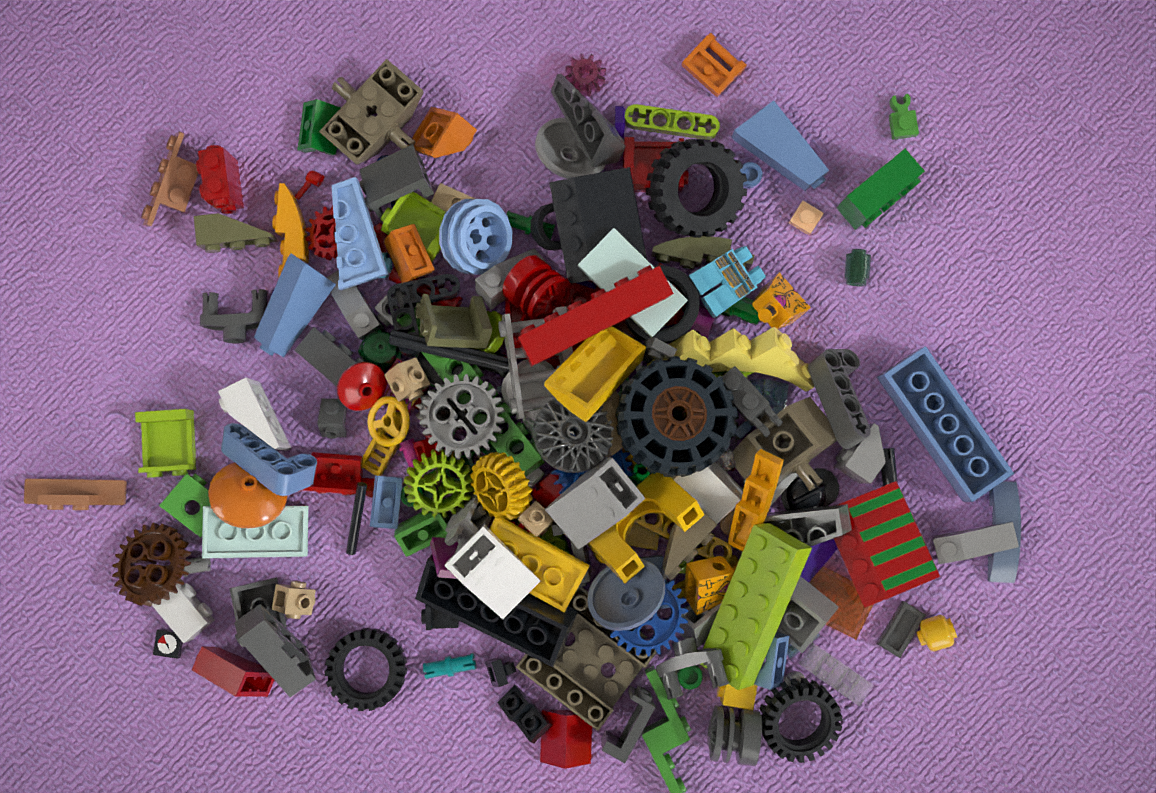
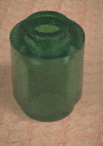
[844,249,871,287]

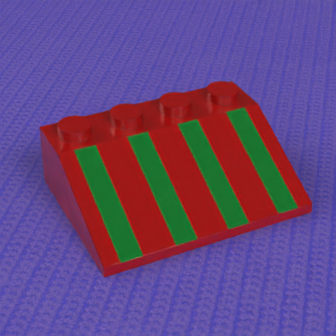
[834,481,940,608]

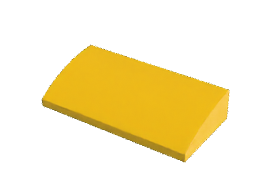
[544,327,646,422]

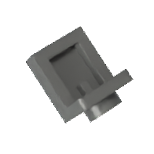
[317,398,347,439]

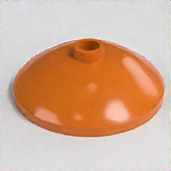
[208,462,288,528]

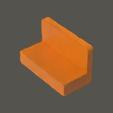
[384,224,435,283]

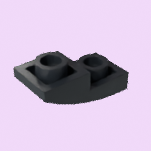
[497,685,552,744]

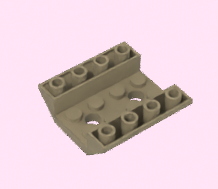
[516,587,661,731]

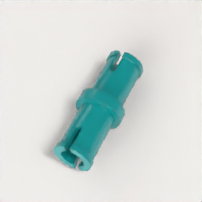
[423,653,476,680]

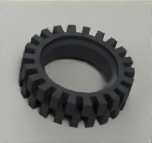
[324,628,407,711]
[760,678,843,763]

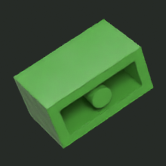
[394,511,450,557]

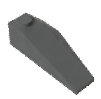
[551,74,626,167]

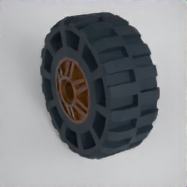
[616,356,737,477]

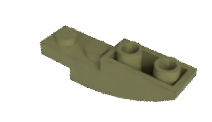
[651,236,755,269]

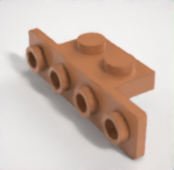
[141,131,198,227]
[24,479,127,510]

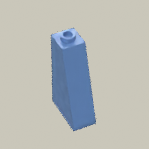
[732,100,829,191]
[254,253,336,357]

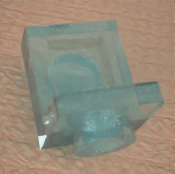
[749,379,789,409]

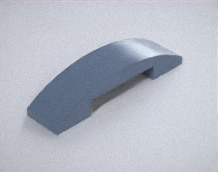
[988,481,1021,583]

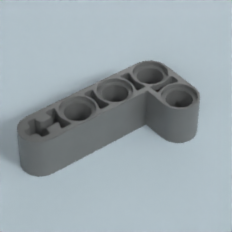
[808,349,871,449]

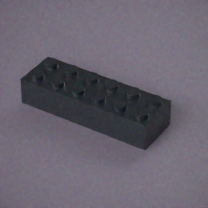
[415,554,578,667]

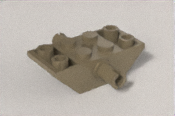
[319,59,424,165]
[728,397,837,491]

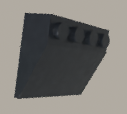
[549,167,647,284]

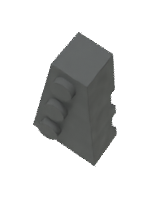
[294,327,368,393]
[234,604,316,698]

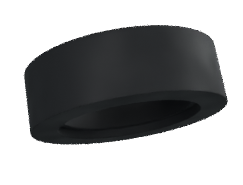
[625,265,699,344]

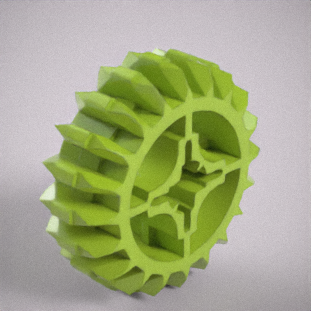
[404,449,474,519]

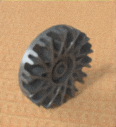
[533,397,614,473]

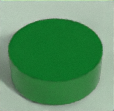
[677,665,703,690]

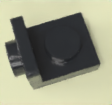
[421,605,459,630]

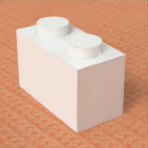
[152,583,215,643]

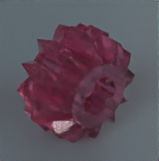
[565,53,606,97]

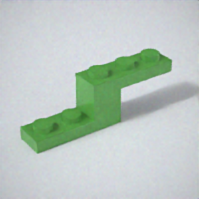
[641,665,691,793]

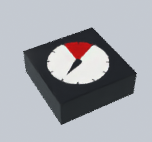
[153,629,183,659]

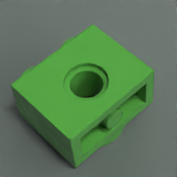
[159,473,210,538]

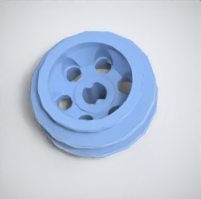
[439,199,512,275]

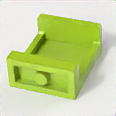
[380,191,446,262]
[135,409,196,478]

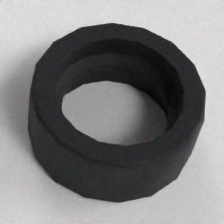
[530,203,562,251]

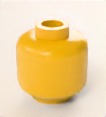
[916,615,957,652]

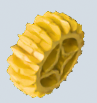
[470,452,533,521]

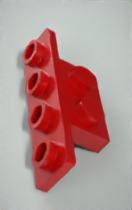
[298,452,375,497]

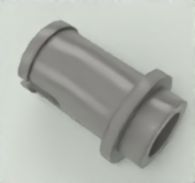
[183,557,211,577]

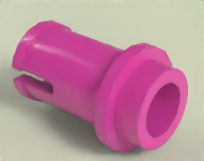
[399,438,418,468]

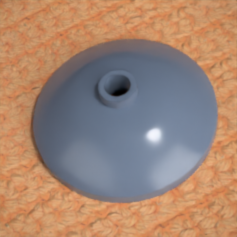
[588,558,665,631]

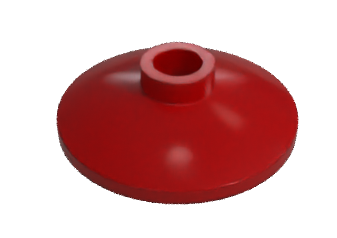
[337,362,386,411]

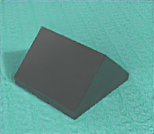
[229,577,287,627]

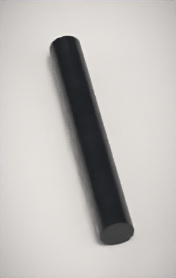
[346,482,367,555]

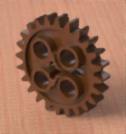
[112,523,191,607]

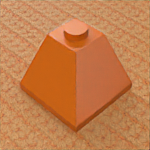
[408,106,477,158]

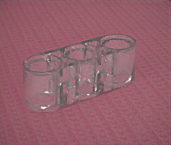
[798,642,874,706]

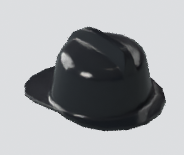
[781,468,839,511]

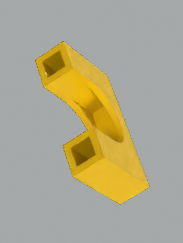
[587,472,704,584]

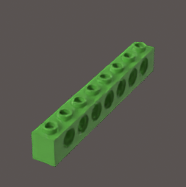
[397,307,545,477]

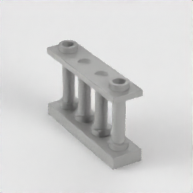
[498,307,573,419]

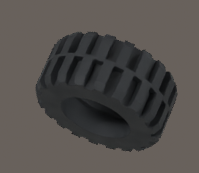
[646,139,747,238]

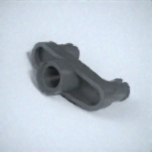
[200,289,268,344]
[656,637,729,700]

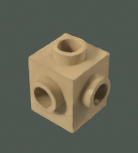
[384,358,430,402]
[272,581,316,619]

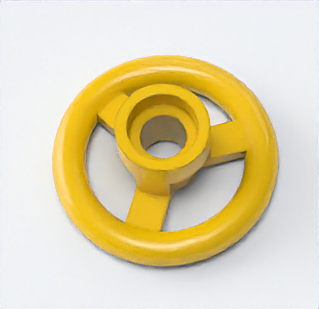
[367,396,410,447]

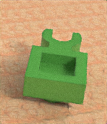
[889,94,919,140]

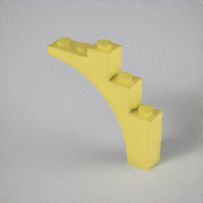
[647,327,814,392]

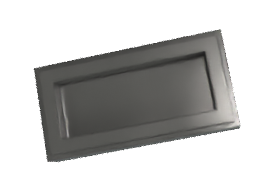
[876,601,926,658]

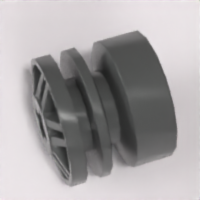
[707,705,762,766]

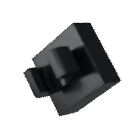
[485,658,516,687]

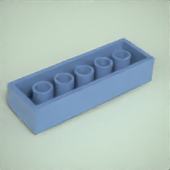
[877,346,1014,502]

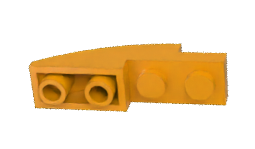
[272,183,309,277]

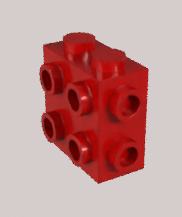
[196,145,244,214]

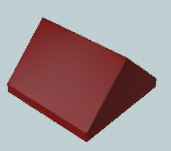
[540,709,592,769]

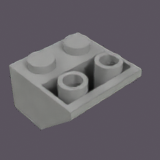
[834,423,885,484]

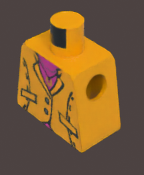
[752,272,811,329]
[684,556,737,615]

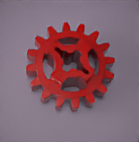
[305,205,338,261]

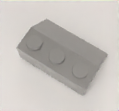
[776,576,839,653]

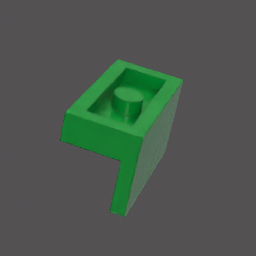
[297,99,341,156]

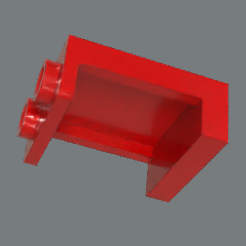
[623,137,689,193]

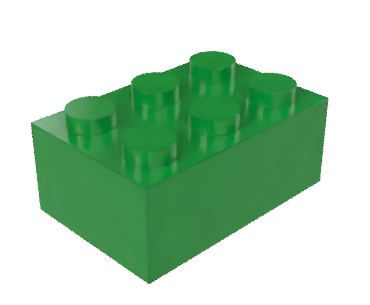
[836,148,925,230]

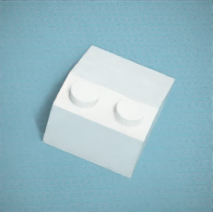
[218,378,292,451]

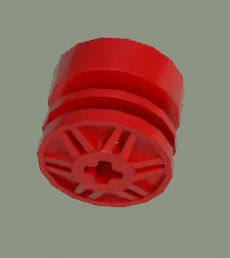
[502,255,571,320]

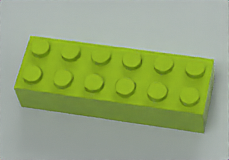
[700,523,812,690]

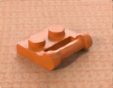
[681,33,747,98]

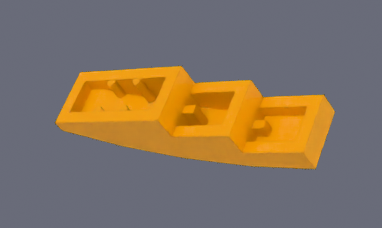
[727,449,784,552]

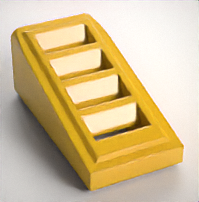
[362,428,404,476]

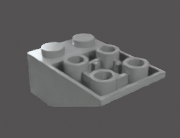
[545,457,645,549]

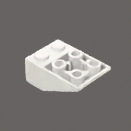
[444,524,541,619]

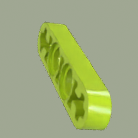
[625,104,720,140]

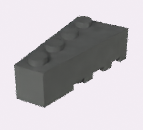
[764,504,852,547]

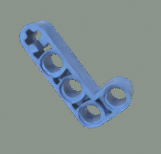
[221,423,317,496]

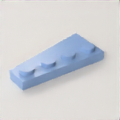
[332,177,389,290]

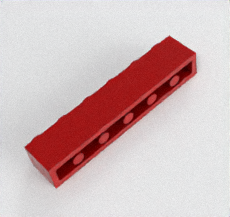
[517,265,674,367]

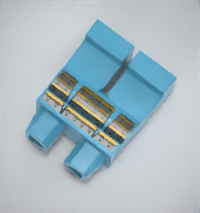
[688,246,766,318]

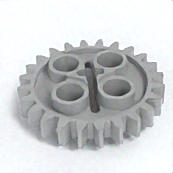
[420,374,505,459]

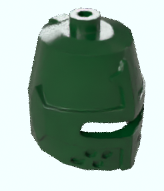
[358,329,402,372]

